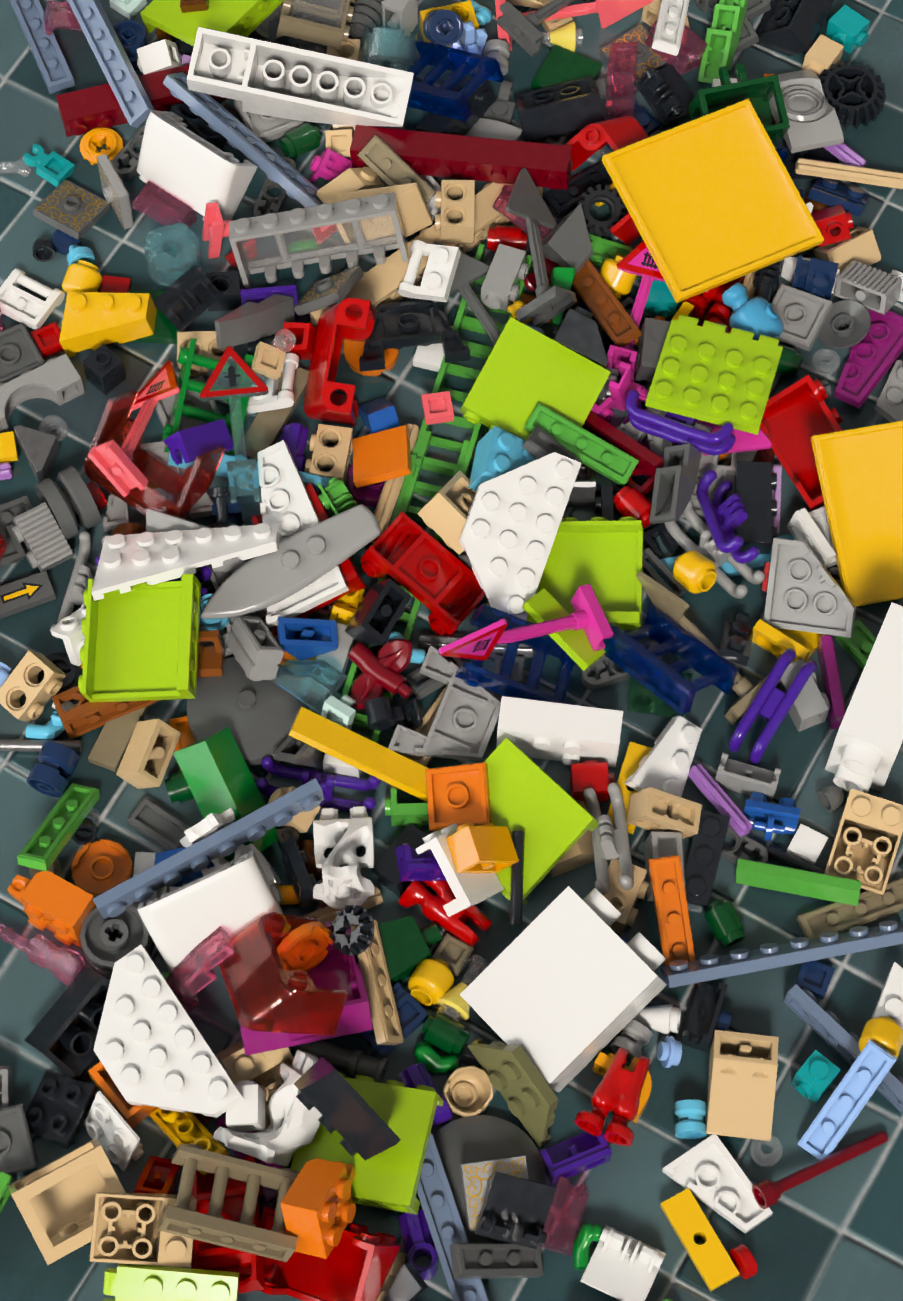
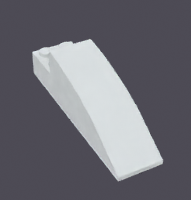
[187,27,414,127]

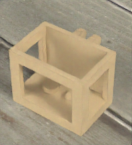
[8,1138,126,1265]

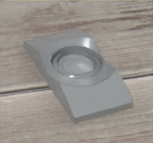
[769,69,844,153]

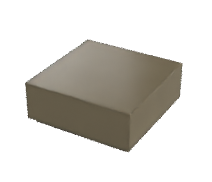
[431,933,474,977]

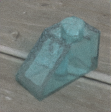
[272,660,347,715]

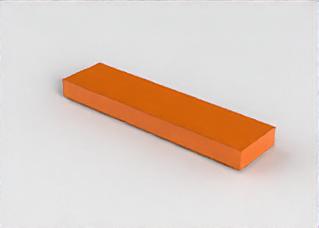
[648,855,696,967]

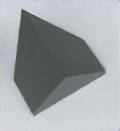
[541,203,594,273]

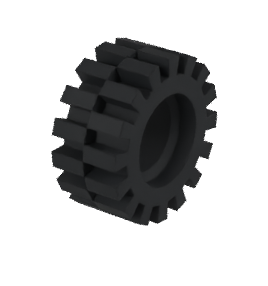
[576,184,626,238]

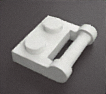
[398,240,461,302]
[0,268,65,330]
[247,353,299,414]

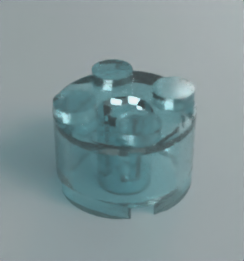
[361,27,417,72]
[144,223,202,289]

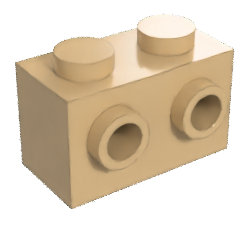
[116,719,181,789]
[603,858,650,935]

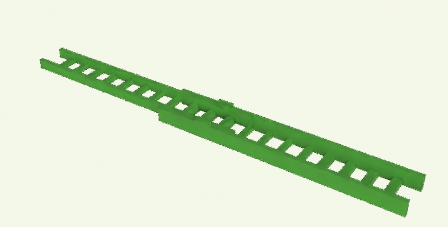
[341,243,533,744]

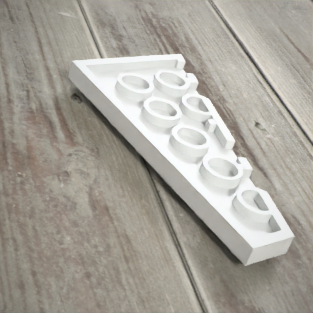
[257,440,349,629]
[91,523,281,601]

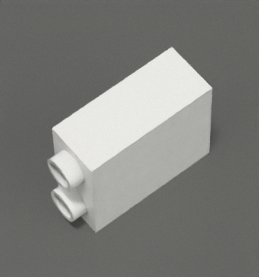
[825,602,903,794]
[460,886,667,1093]

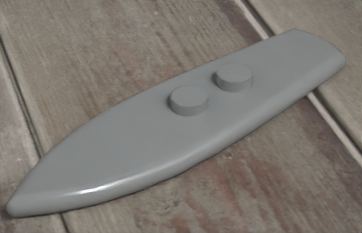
[201,504,381,619]

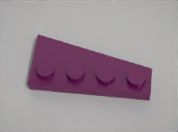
[835,309,903,409]

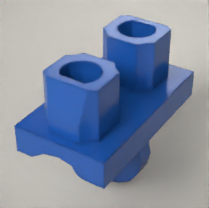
[743,792,801,841]

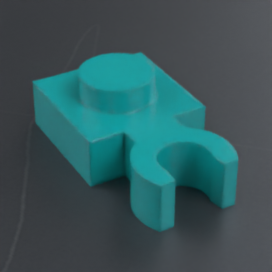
[24,144,75,187]

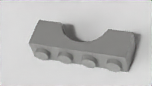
[0,353,85,433]

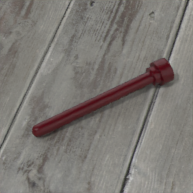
[752,1131,888,1209]

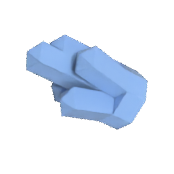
[450,21,488,70]

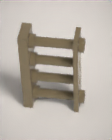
[158,1144,298,1262]

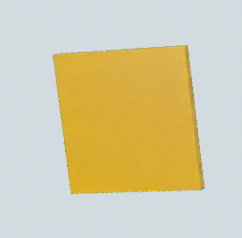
[601,99,824,303]
[811,421,903,607]

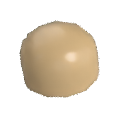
[443,1065,494,1117]

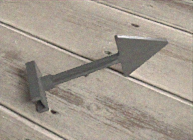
[497,0,592,57]
[505,168,577,327]
[432,241,501,346]

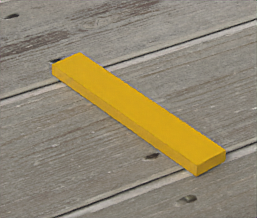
[289,706,429,803]

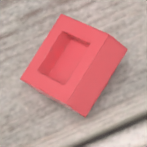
[421,391,454,425]

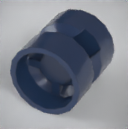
[423,9,463,46]
[113,20,147,71]
[26,741,80,798]

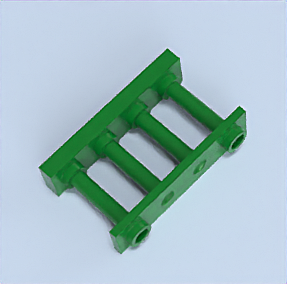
[162,338,254,457]

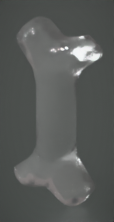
[0,156,31,177]

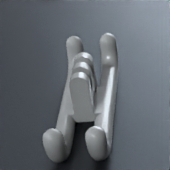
[664,500,765,599]
[50,531,109,638]
[584,783,634,895]

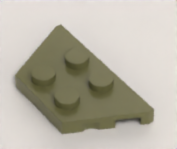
[467,1038,558,1148]

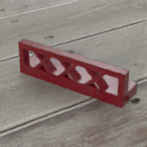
[582,411,664,496]

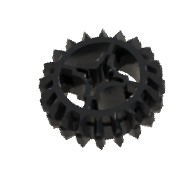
[818,61,886,130]

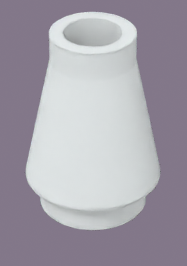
[634,1004,681,1035]

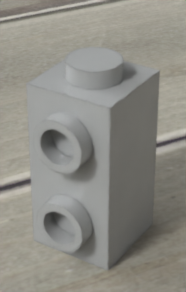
[481,244,529,311]
[775,659,830,732]

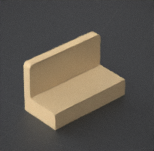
[813,226,881,273]

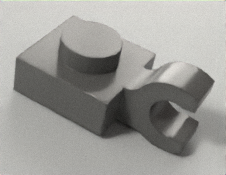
[483,80,516,125]

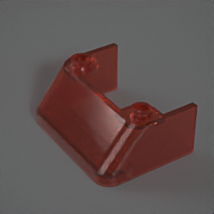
[84,390,226,518]
[217,912,348,1036]

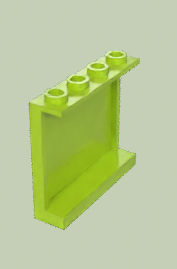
[140,0,284,47]
[459,317,611,441]
[524,517,644,631]
[78,574,201,702]
[484,738,598,905]
[290,1072,444,1215]

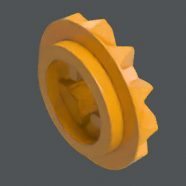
[80,128,124,166]

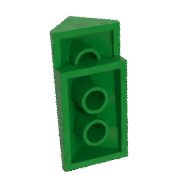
[173,727,277,862]

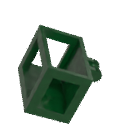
[687,63,790,146]

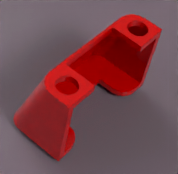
[303,298,376,426]
[760,374,843,510]
[258,1207,401,1301]

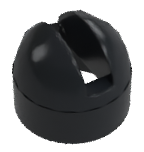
[32,238,55,262]
[72,818,97,845]

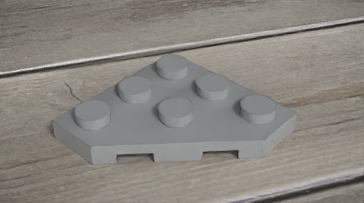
[764,538,856,638]

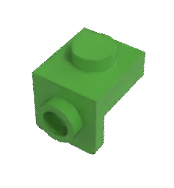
[385,787,428,828]

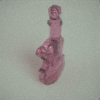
[0,923,85,986]

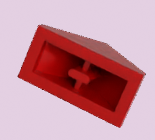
[134,1155,181,1194]

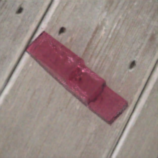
[605,42,638,121]
[166,926,234,1013]

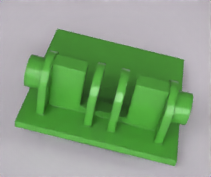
[317,477,357,516]

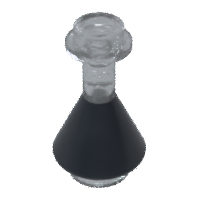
[247,329,296,356]

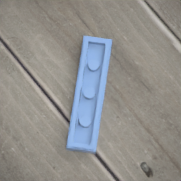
[798,1039,898,1160]

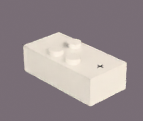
[496,696,623,768]

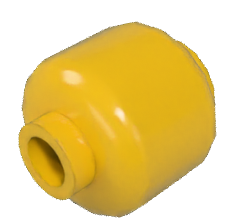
[599,254,637,298]
[62,260,102,293]
[673,550,717,594]
[408,958,454,1006]
[858,1016,903,1057]

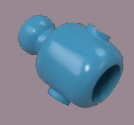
[721,282,784,341]

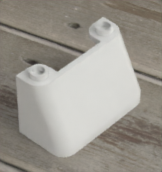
[136,110,258,221]
[137,850,285,976]

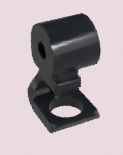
[364,697,423,731]

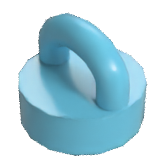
[67,244,96,265]

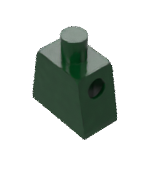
[378,916,442,987]

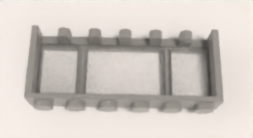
[229,192,408,289]

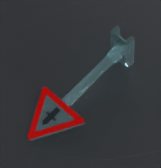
[199,346,269,504]

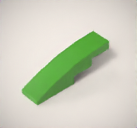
[698,0,748,84]

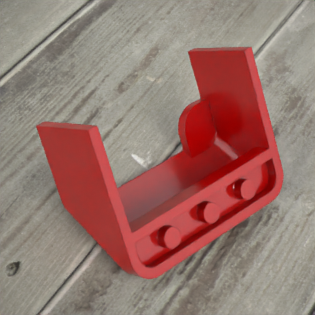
[565,116,650,246]

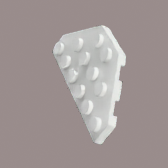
[459,452,581,627]
[93,945,244,1118]

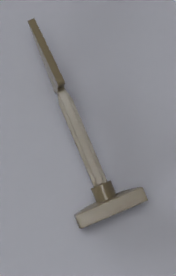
[636,571,781,725]

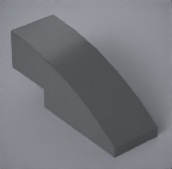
[215,294,295,349]
[649,444,701,524]

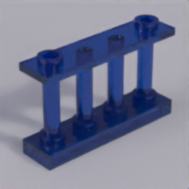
[407,40,505,122]
[455,604,578,705]
[603,606,738,715]

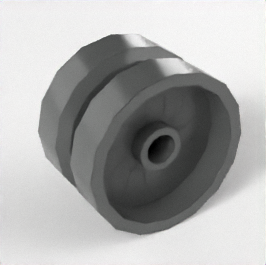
[34,466,102,540]
[80,905,153,979]

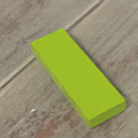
[522,588,606,671]

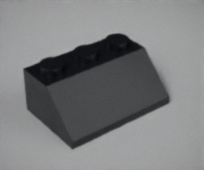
[755,0,834,56]
[513,76,605,143]
[554,306,608,367]
[24,966,110,1082]
[294,1057,401,1160]

